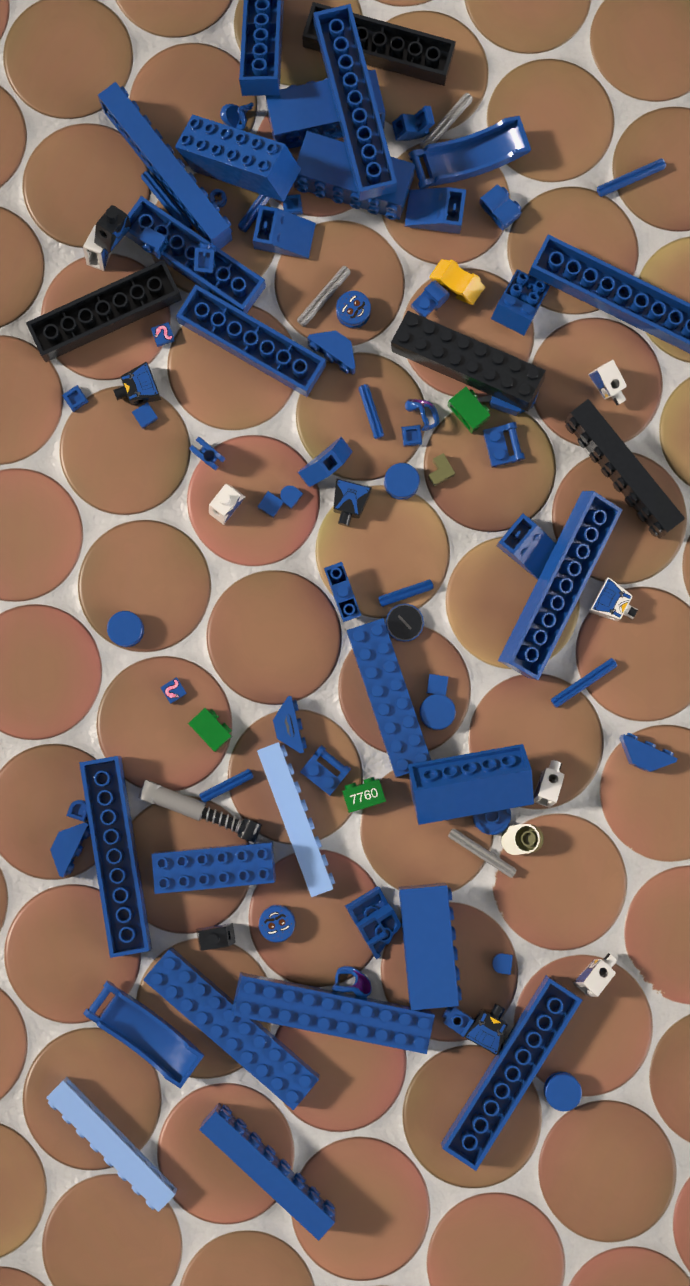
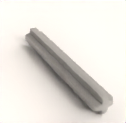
[420,93,473,149]
[297,266,351,327]
[448,828,517,878]

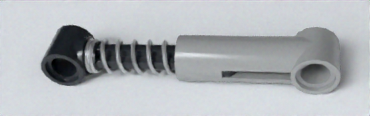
[138,780,262,843]

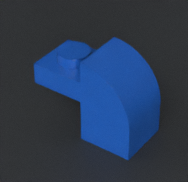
[392,106,435,141]
[411,280,450,318]

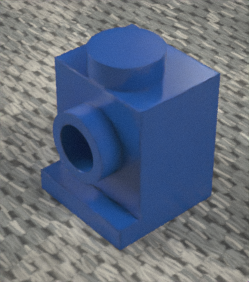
[136,226,168,259]
[442,1006,474,1037]

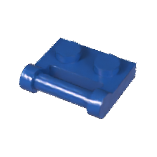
[483,422,525,467]
[300,745,351,796]

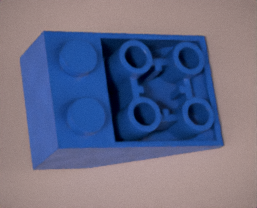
[405,187,466,234]
[253,205,316,259]
[491,269,550,336]
[496,513,556,580]

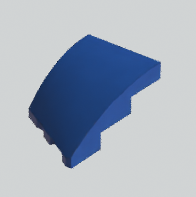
[345,886,402,960]

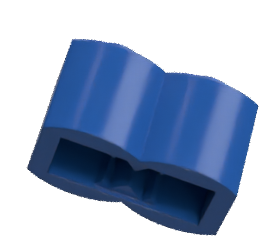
[479,184,522,231]

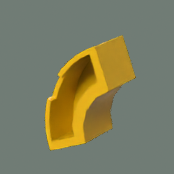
[429,259,485,305]

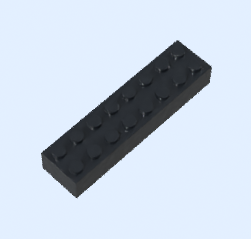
[302,2,456,86]
[26,259,182,362]
[391,311,546,412]
[565,399,685,539]

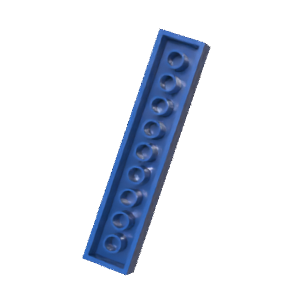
[313,4,397,201]
[98,82,233,249]
[528,234,690,354]
[498,491,623,680]
[79,756,152,958]
[143,947,319,1110]
[232,972,435,1054]
[441,975,583,1171]

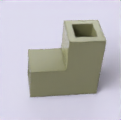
[428,453,455,487]

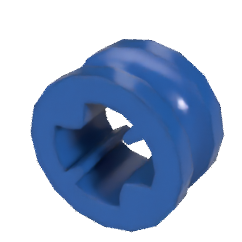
[209,189,227,208]

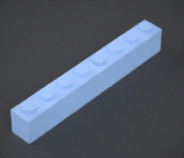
[257,742,335,897]
[46,1077,177,1212]

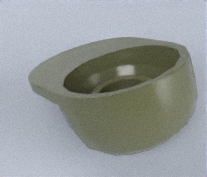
[501,824,544,855]

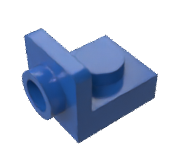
[194,243,216,273]

